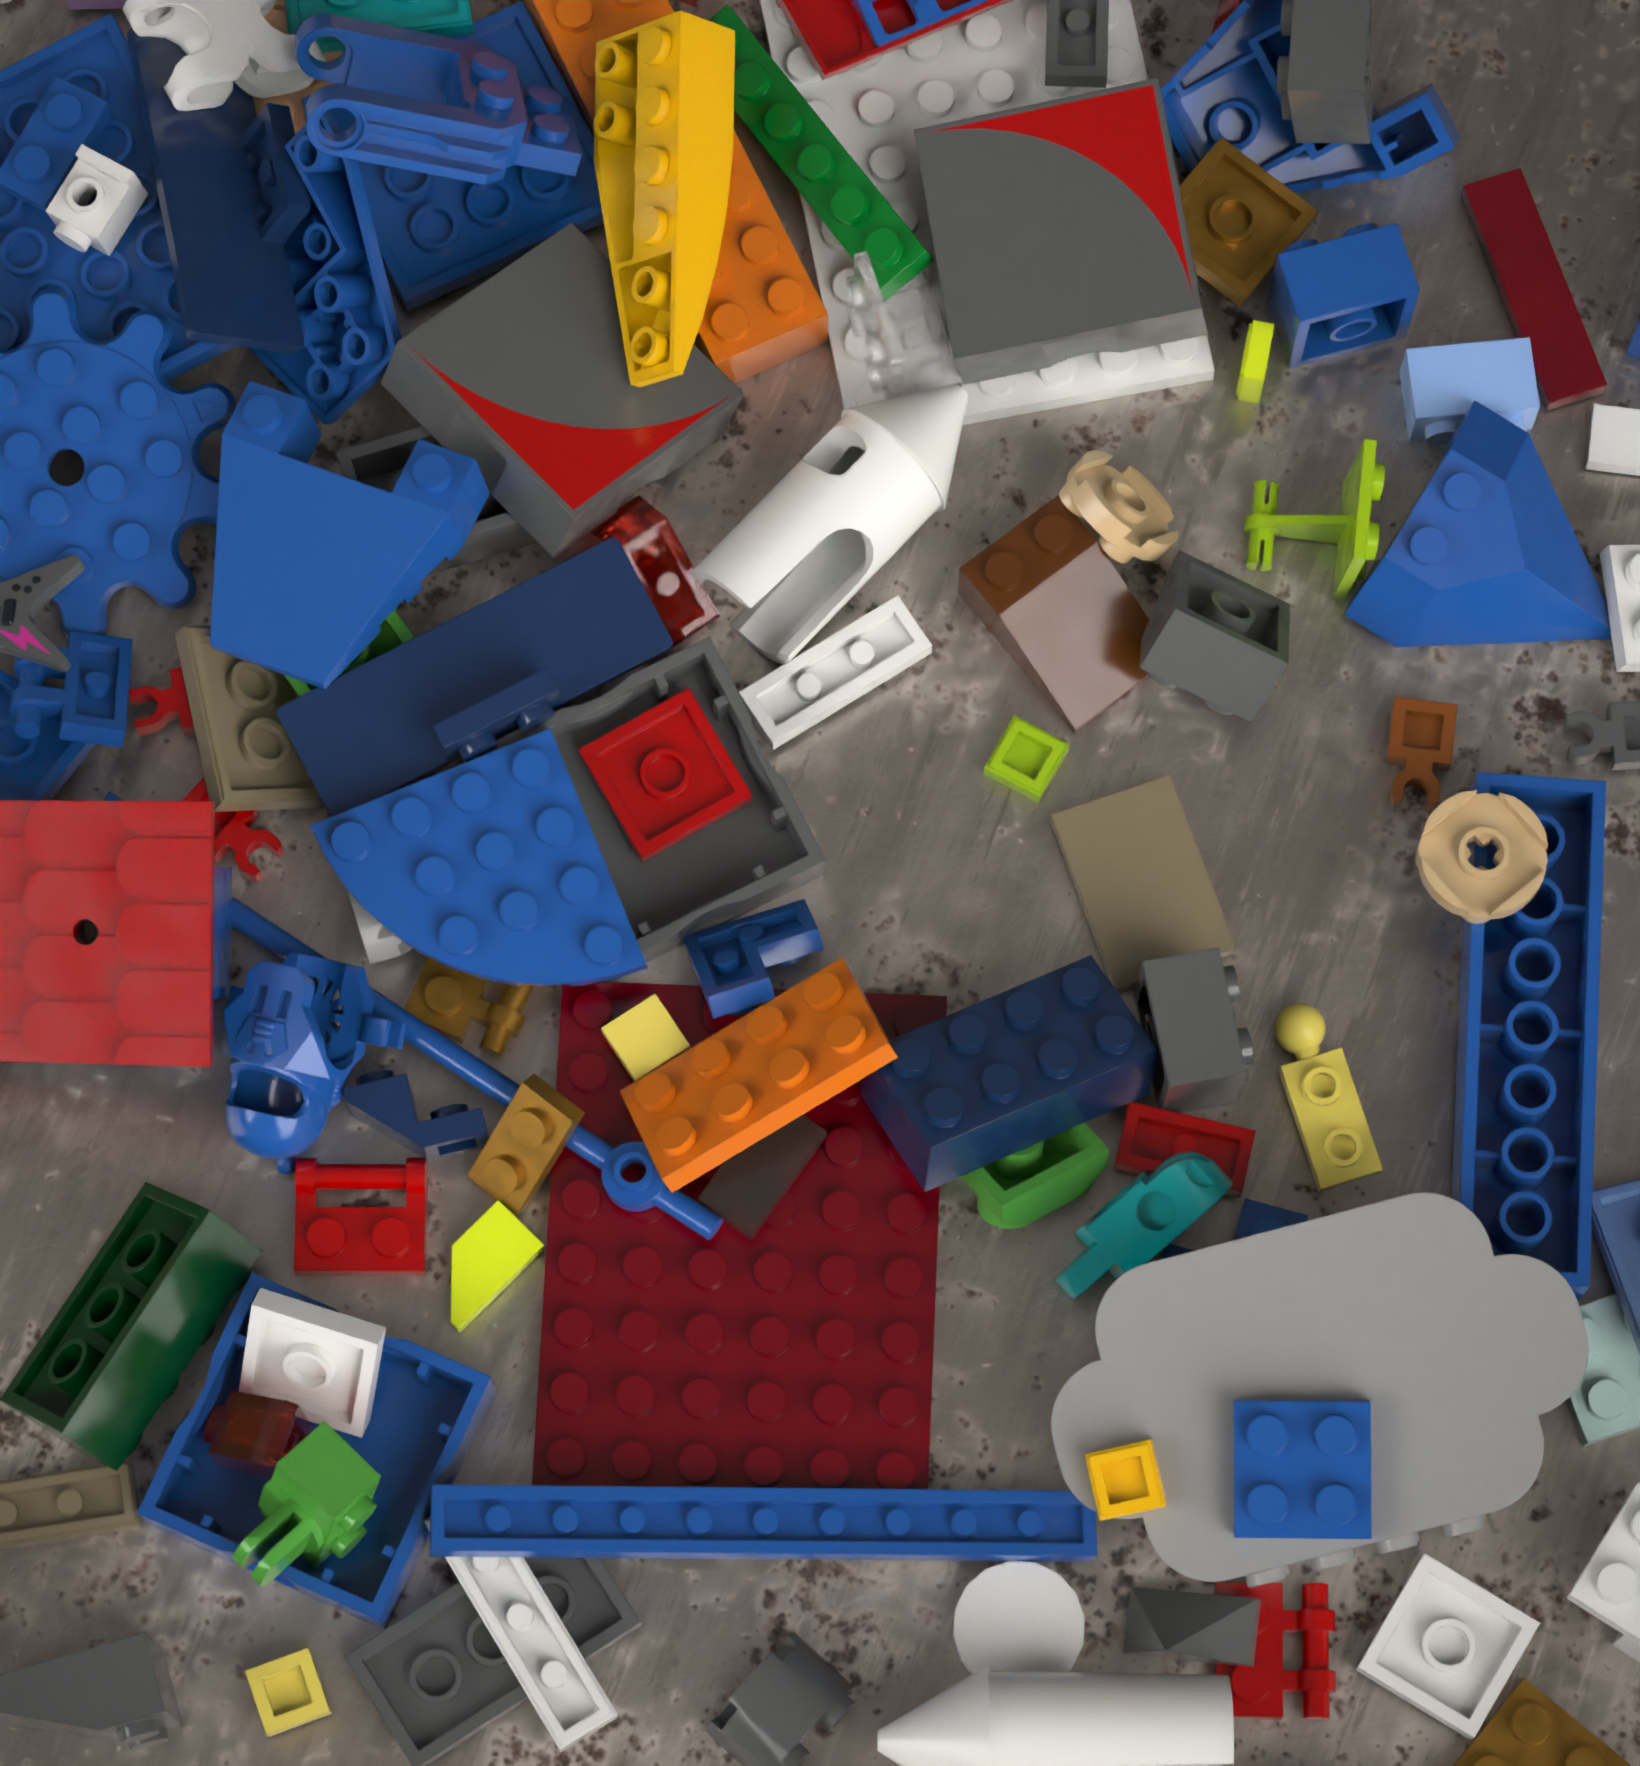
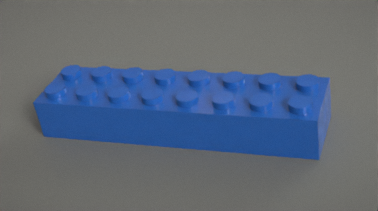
[1451,772,1606,1301]

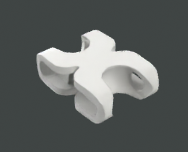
[123,0,326,111]

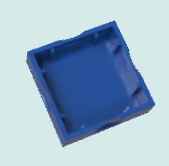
[137,1272,496,1630]

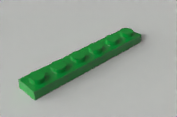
[708,4,935,300]

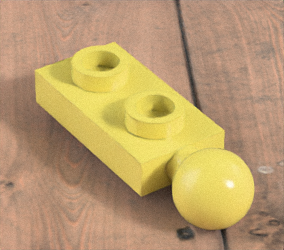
[1274,1003,1383,1192]

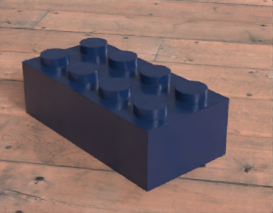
[861,955,1158,1192]

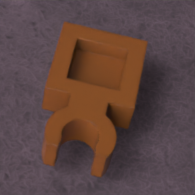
[1385,696,1458,812]

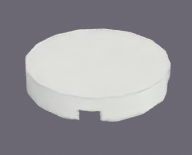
[953,1561,1085,1675]

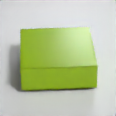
[983,715,1070,803]

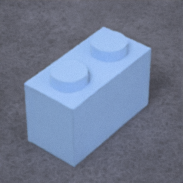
[1399,337,1540,445]

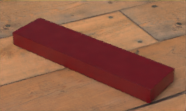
[1461,168,1607,411]

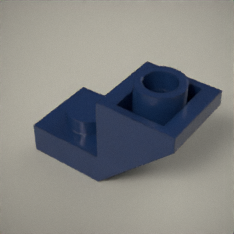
[343,1070,489,1161]

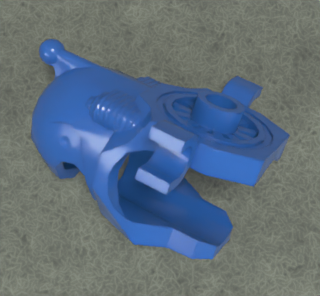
[222,952,407,1175]

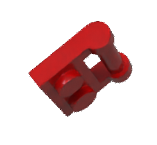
[294,1157,428,1276]

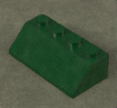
[0,1182,263,1471]

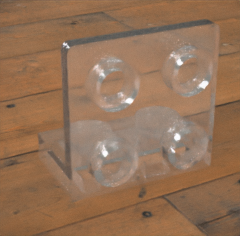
[846,251,962,399]

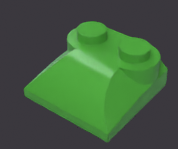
[962,1122,1109,1229]

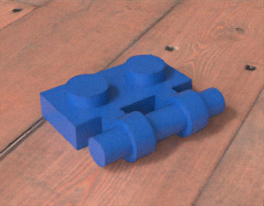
[10,631,133,748]

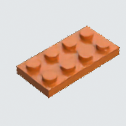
[620,957,898,1193]

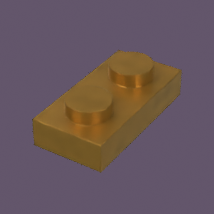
[467,1073,585,1215]

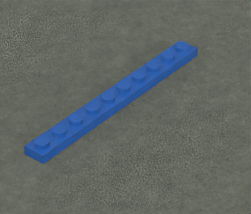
[430,1484,1097,1562]

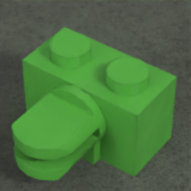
[232,1421,381,1587]

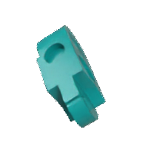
[1055,1151,1233,1299]

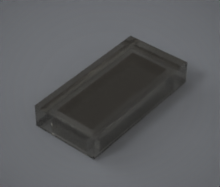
[698,1115,827,1240]

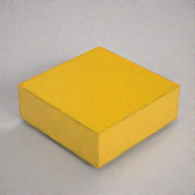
[1084,1439,1168,1521]

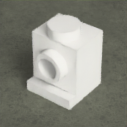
[46,144,148,256]

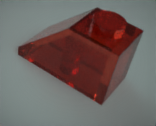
[589,495,720,647]
[204,1391,312,1481]

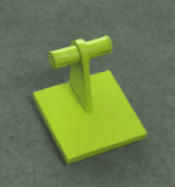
[1244,439,1385,600]

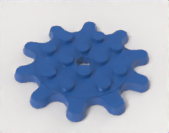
[0,288,236,641]

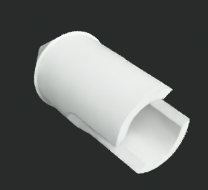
[691,384,968,665]
[877,1666,1234,1766]

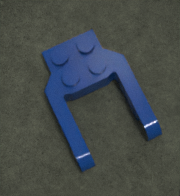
[295,14,582,185]

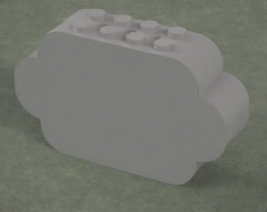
[1051,1192,1589,1588]

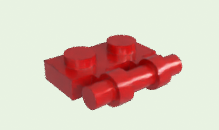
[1214,1582,1336,1720]

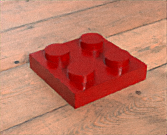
[578,688,753,863]

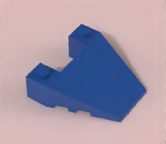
[1161,0,1460,193]
[210,381,490,689]

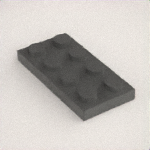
[344,1557,642,1766]

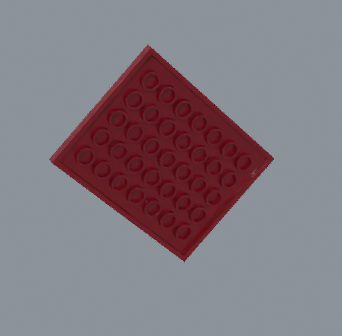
[532,982,947,1489]

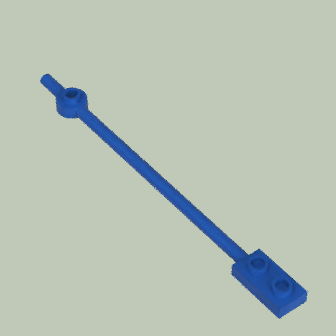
[102,791,723,1241]

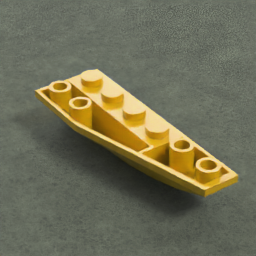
[593,10,735,388]

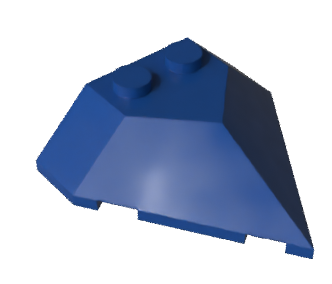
[1343,400,1612,648]

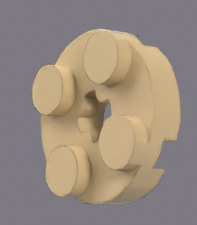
[1059,450,1179,564]
[1415,790,1548,924]

